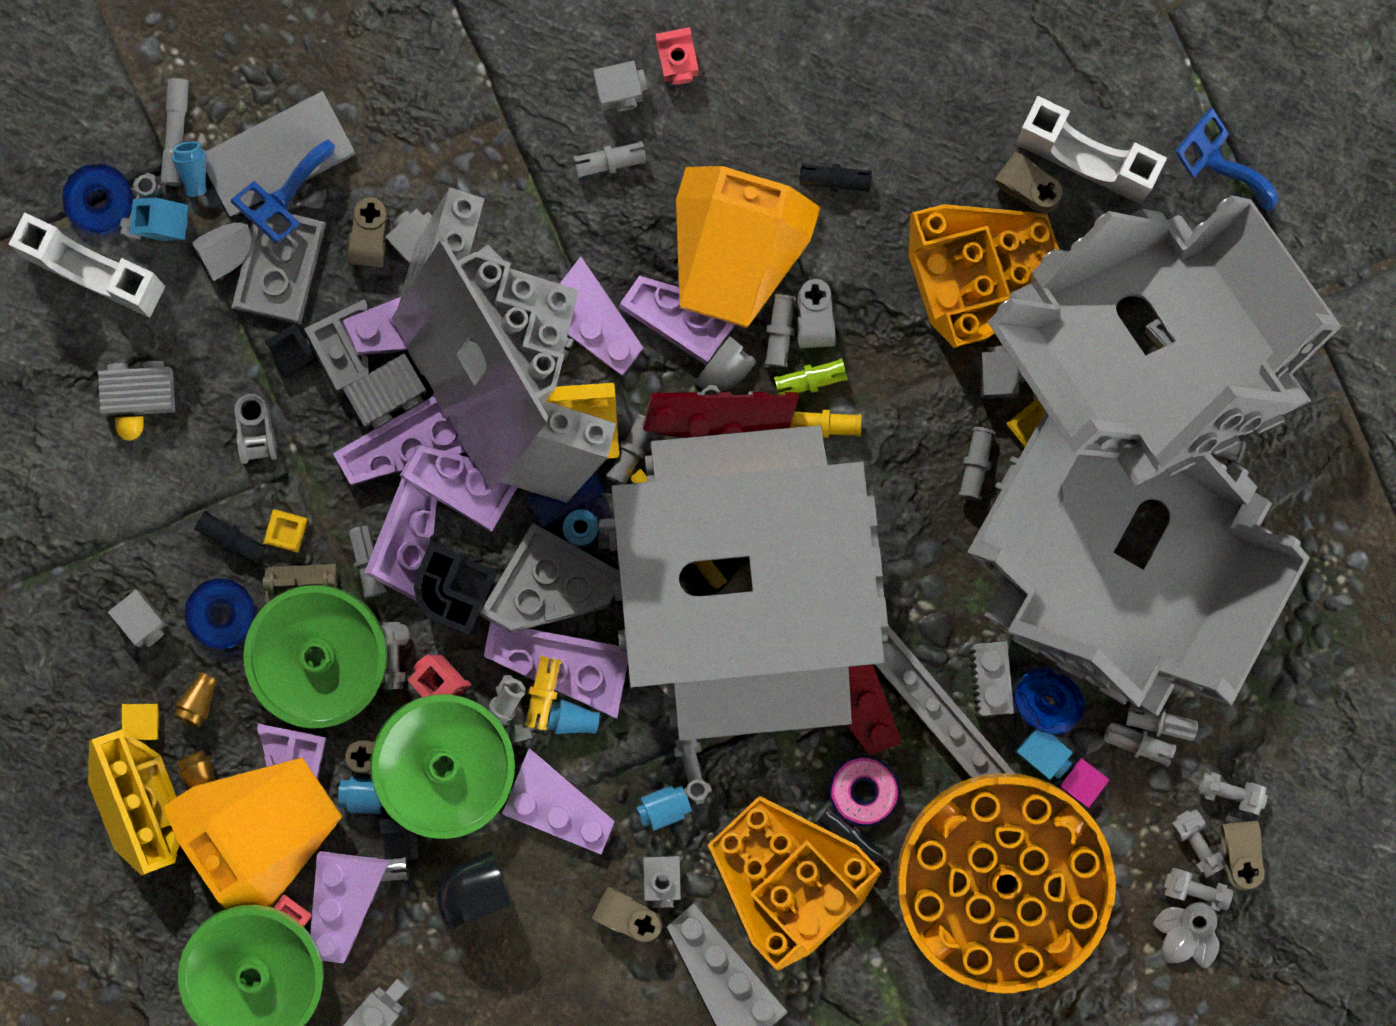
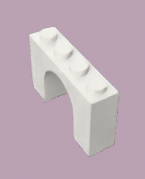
[1015,96,1167,205]
[8,212,165,318]

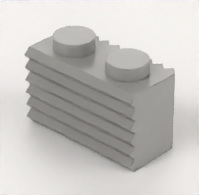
[343,354,428,429]
[98,361,175,417]
[969,641,1014,717]

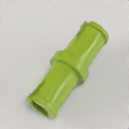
[774,358,848,395]

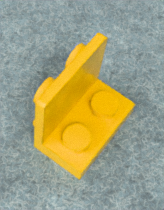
[546,383,619,459]

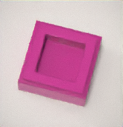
[1059,758,1110,808]

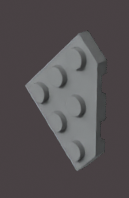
[480,523,620,633]

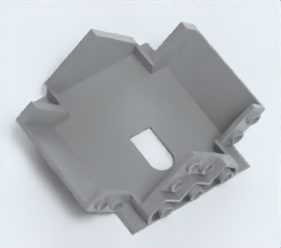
[391,187,616,503]
[988,195,1342,486]
[967,410,1310,716]
[609,425,888,740]

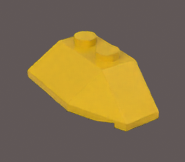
[88,729,179,875]

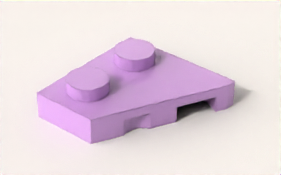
[257,724,327,779]

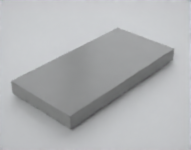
[206,91,356,219]

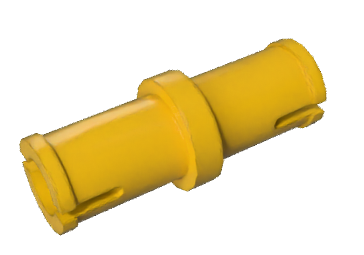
[790,410,862,438]
[524,656,562,730]

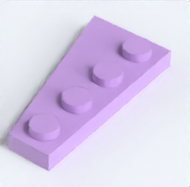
[333,396,467,485]
[484,622,628,719]

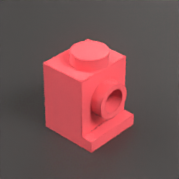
[656,27,699,85]
[408,654,472,697]

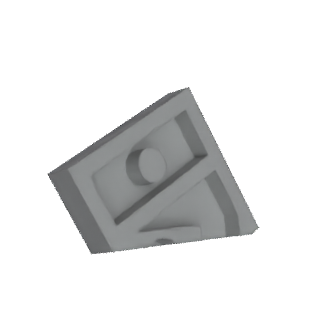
[303,299,368,393]

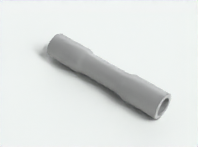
[161,78,189,186]

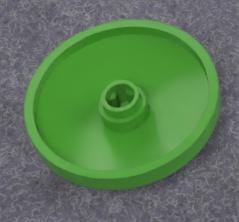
[244,585,388,728]
[370,694,515,839]
[178,905,324,1026]

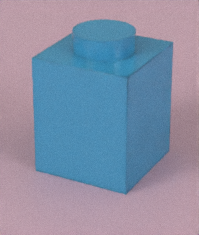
[129,198,188,241]
[1014,727,1073,781]

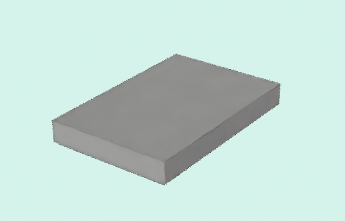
[232,206,327,326]

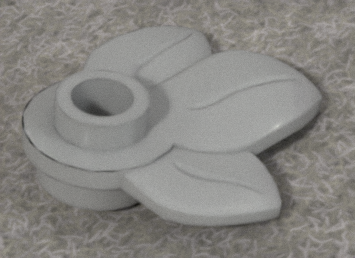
[1153,902,1220,968]

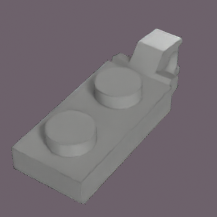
[343,979,409,1026]

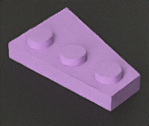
[560,257,644,377]
[619,276,735,366]
[342,297,409,355]
[400,445,517,531]
[364,478,437,601]
[502,748,615,855]
[310,851,390,963]

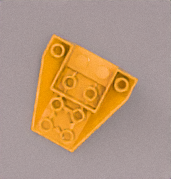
[676,166,821,328]
[908,204,1059,348]
[163,757,343,909]
[708,796,882,971]

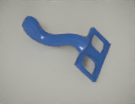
[1174,108,1278,210]
[230,139,335,245]

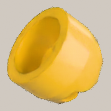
[115,416,144,441]

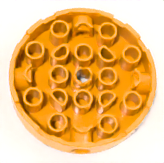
[897,773,1116,993]

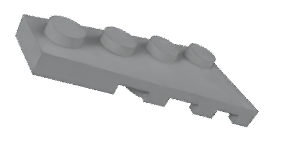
[667,903,787,1026]

